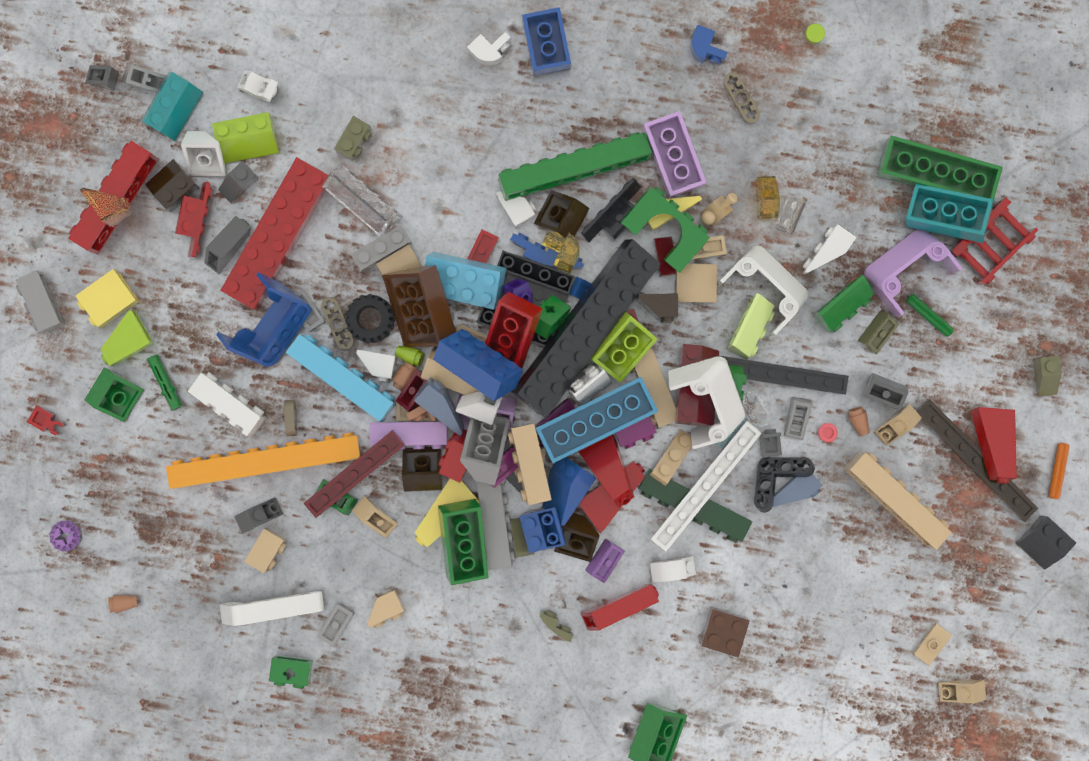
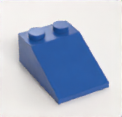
[542,457,596,526]

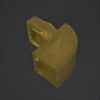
[542,231,580,274]

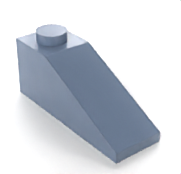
[414,377,464,436]
[761,468,823,507]

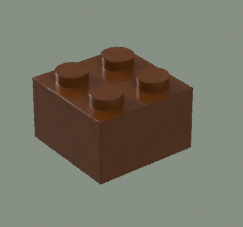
[699,606,750,658]

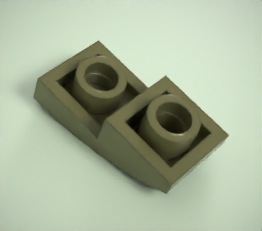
[540,610,574,642]

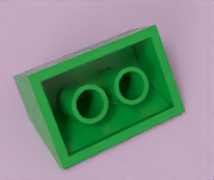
[812,275,874,333]
[628,703,687,761]

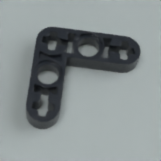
[754,457,815,513]

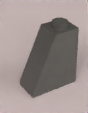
[204,216,251,274]

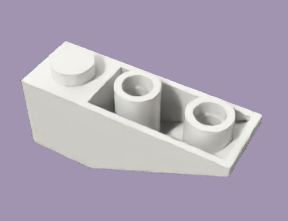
[802,224,857,275]

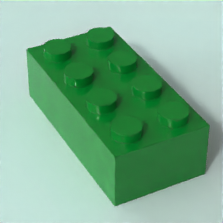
[438,499,489,586]

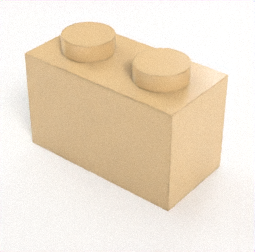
[244,527,287,573]

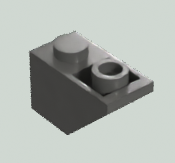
[234,497,283,534]

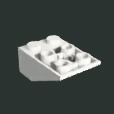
[568,363,612,406]

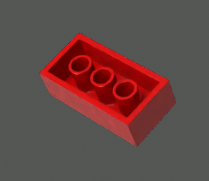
[485,292,543,369]

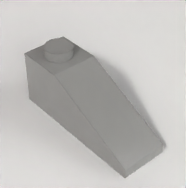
[121,63,167,93]

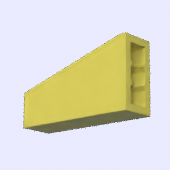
[415,479,479,547]

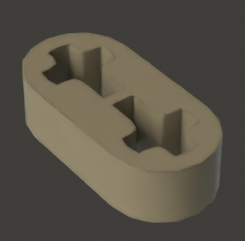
[284,400,297,436]

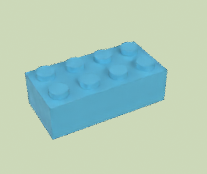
[425,252,506,310]

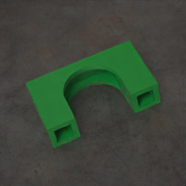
[620,186,710,273]

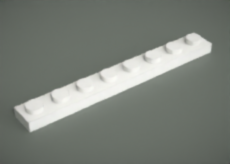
[650,421,762,552]

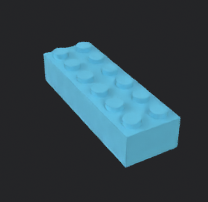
[285,334,396,422]

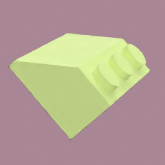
[726,293,775,359]

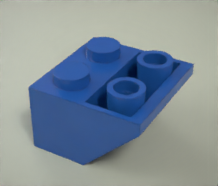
[519,507,566,553]

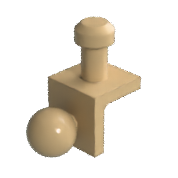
[701,193,738,226]

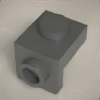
[760,429,782,457]

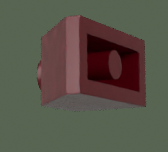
[396,370,428,412]

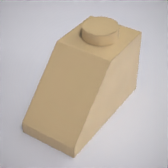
[352,496,398,538]

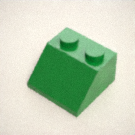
[84,367,144,422]

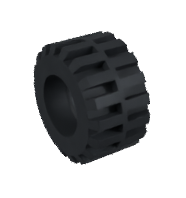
[345,294,395,343]

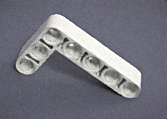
[220,591,324,626]

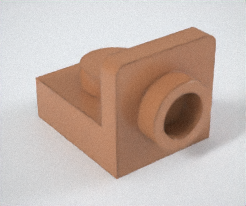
[406,406,437,422]

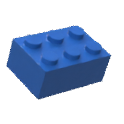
[522,7,571,76]

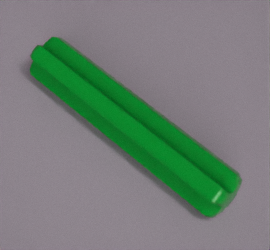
[906,294,954,337]

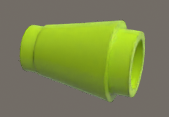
[395,345,425,367]

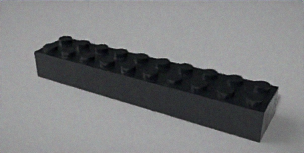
[511,239,661,417]

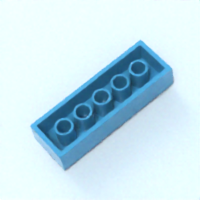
[536,377,658,463]

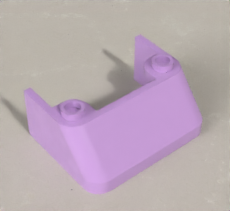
[864,229,963,317]

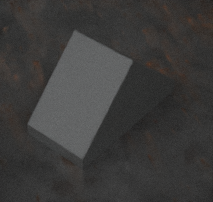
[85,65,119,91]

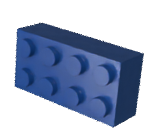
[433,329,523,401]

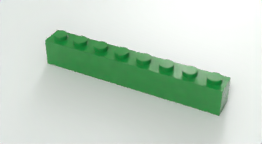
[498,132,652,201]

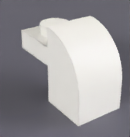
[467,32,511,65]
[237,71,278,102]
[650,556,696,582]

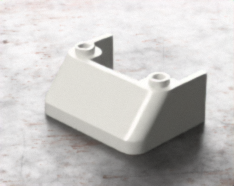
[717,246,808,336]
[668,357,745,449]

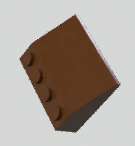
[382,265,456,347]

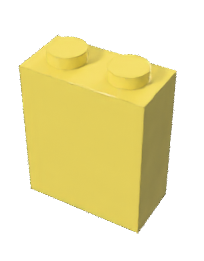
[76,269,140,328]

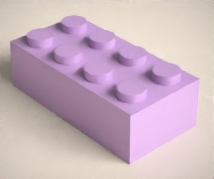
[643,111,706,199]

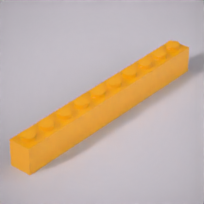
[166,432,362,489]

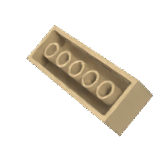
[843,452,952,550]

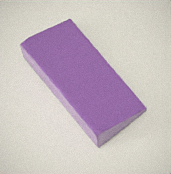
[585,539,625,583]

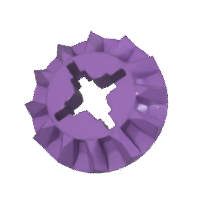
[49,521,80,551]

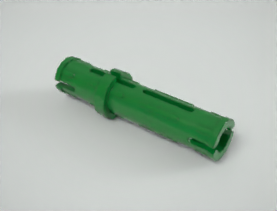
[146,354,182,411]

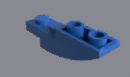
[510,233,584,270]

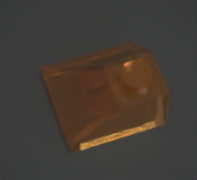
[80,188,132,227]

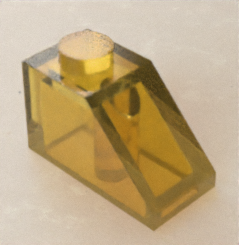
[756,176,780,219]

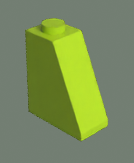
[100,310,154,367]

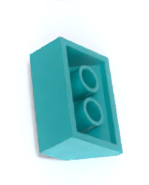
[141,72,203,141]

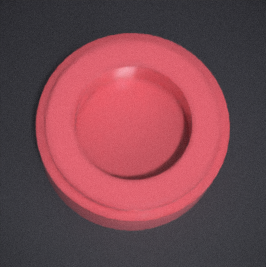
[817,423,838,442]

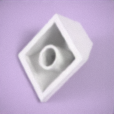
[181,131,227,176]

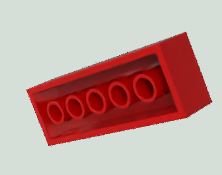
[68,141,159,255]

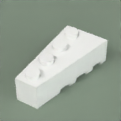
[188,372,267,436]

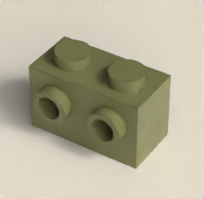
[334,116,372,162]

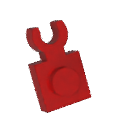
[27,405,65,435]

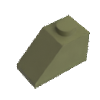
[1033,356,1061,396]

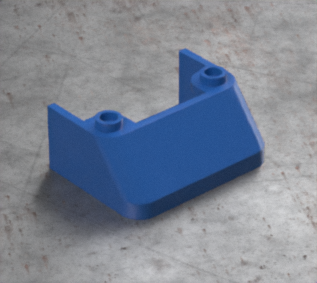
[216,272,311,367]

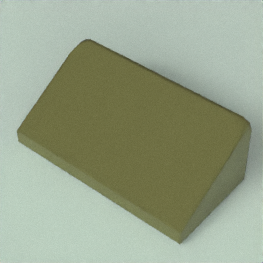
[858,311,899,355]
[510,518,534,558]

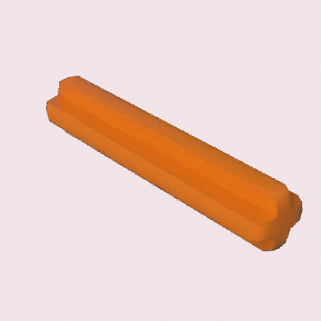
[1049,443,1070,499]

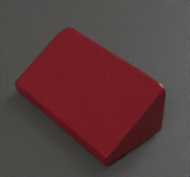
[653,236,676,277]

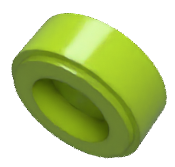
[805,23,825,44]

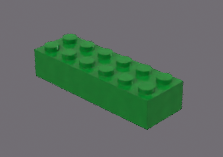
[877,135,1003,202]

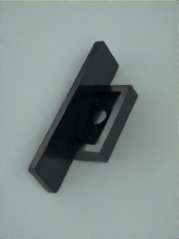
[581,178,641,242]

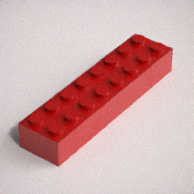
[220,157,333,311]

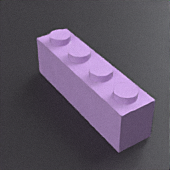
[369,422,448,449]

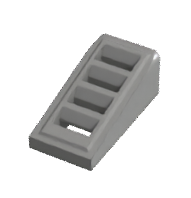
[784,397,812,440]

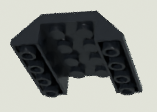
[476,250,575,347]

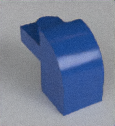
[690,25,728,64]

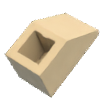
[874,403,922,446]
[367,589,405,628]
[938,679,986,704]

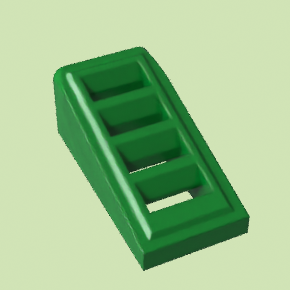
[314,479,358,516]

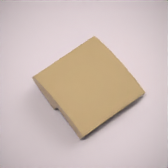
[376,244,422,275]
[675,264,717,303]

